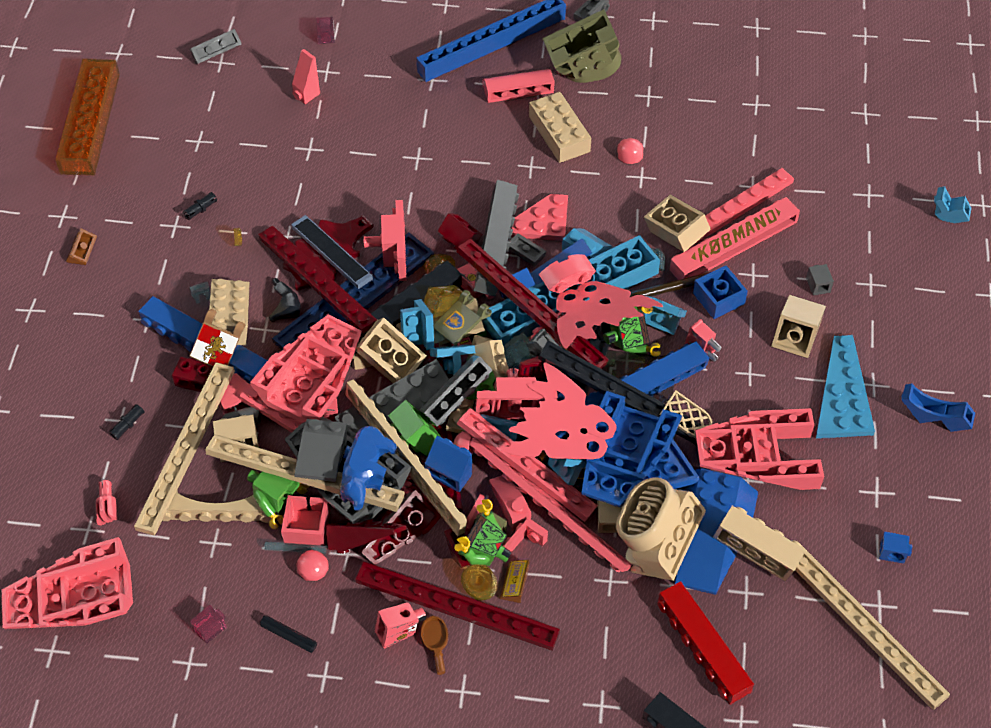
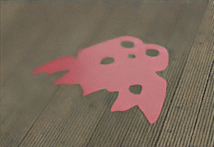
[556,281,663,348]
[500,362,617,459]

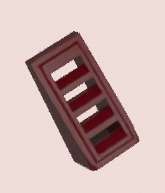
[517,356,547,379]

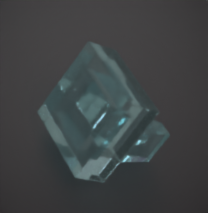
[189,282,210,304]

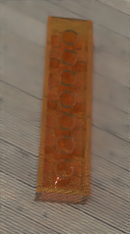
[55,59,120,176]

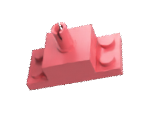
[364,200,407,281]
[474,368,558,419]

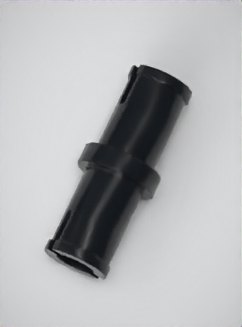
[182,192,217,220]
[108,404,145,441]

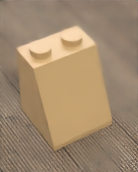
[771,295,826,358]

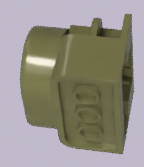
[543,9,621,83]

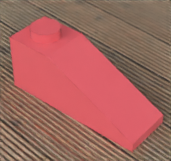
[292,49,320,104]
[489,475,531,531]

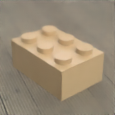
[644,195,711,252]
[355,318,427,383]

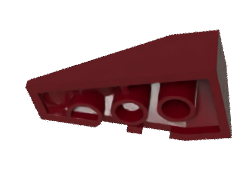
[360,486,442,565]
[326,519,406,554]

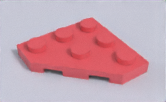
[511,194,568,241]

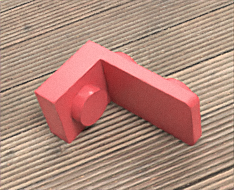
[502,518,548,551]

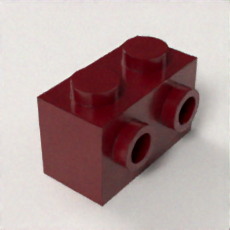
[438,213,483,250]
[172,357,213,392]

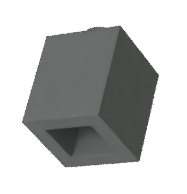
[806,264,834,295]

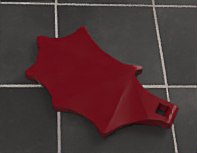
[282,215,374,290]

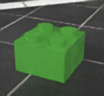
[388,400,442,457]

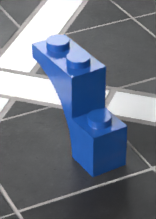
[902,383,975,432]

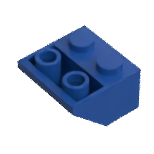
[425,436,472,492]

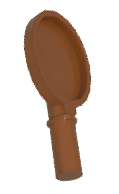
[421,616,449,675]

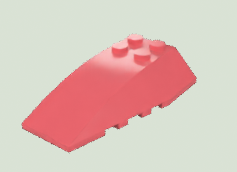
[250,314,362,423]
[2,537,133,629]

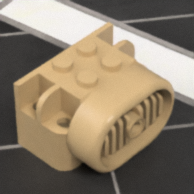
[616,477,706,581]

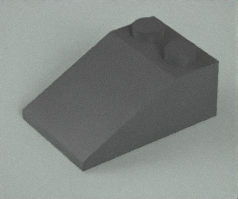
[295,419,347,482]

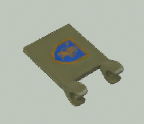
[433,290,492,346]

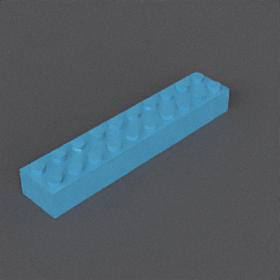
[482,235,660,350]

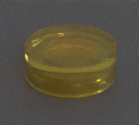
[233,228,242,246]

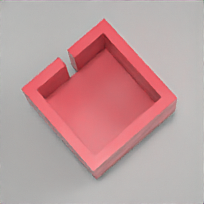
[281,495,331,547]

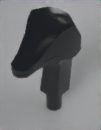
[269,278,301,322]

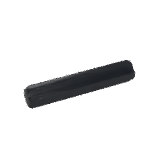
[260,615,317,653]

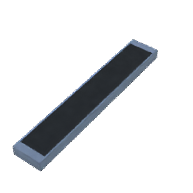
[291,215,373,289]

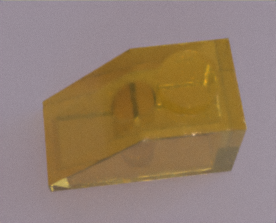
[423,285,463,318]

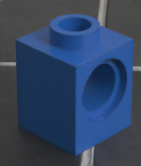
[879,532,912,564]

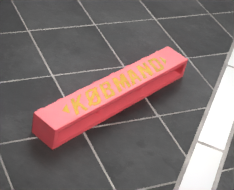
[669,197,800,280]

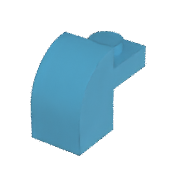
[934,186,971,223]

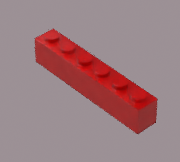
[658,581,754,705]

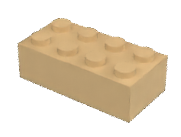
[529,92,591,163]
[209,279,249,345]
[713,505,806,581]

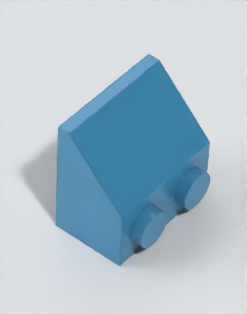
[562,228,613,260]

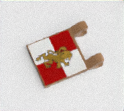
[190,309,246,367]

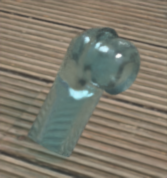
[651,248,665,271]

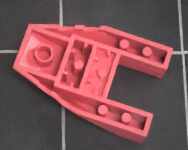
[695,408,824,490]

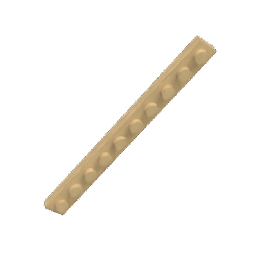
[134,363,235,536]
[345,379,467,536]
[205,435,404,512]
[795,541,950,710]

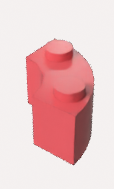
[539,254,596,293]

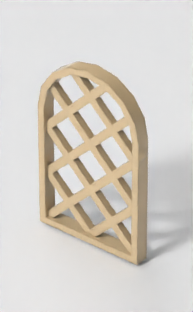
[659,390,712,438]

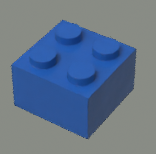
[693,265,747,319]

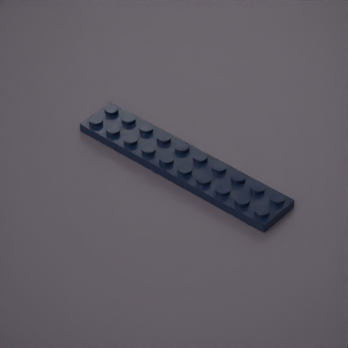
[272,232,434,350]

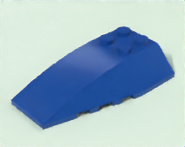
[582,391,682,508]
[674,468,758,595]

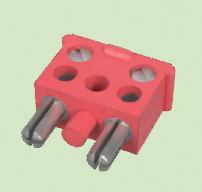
[685,319,722,362]

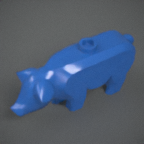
[340,426,397,510]

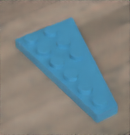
[815,335,875,439]

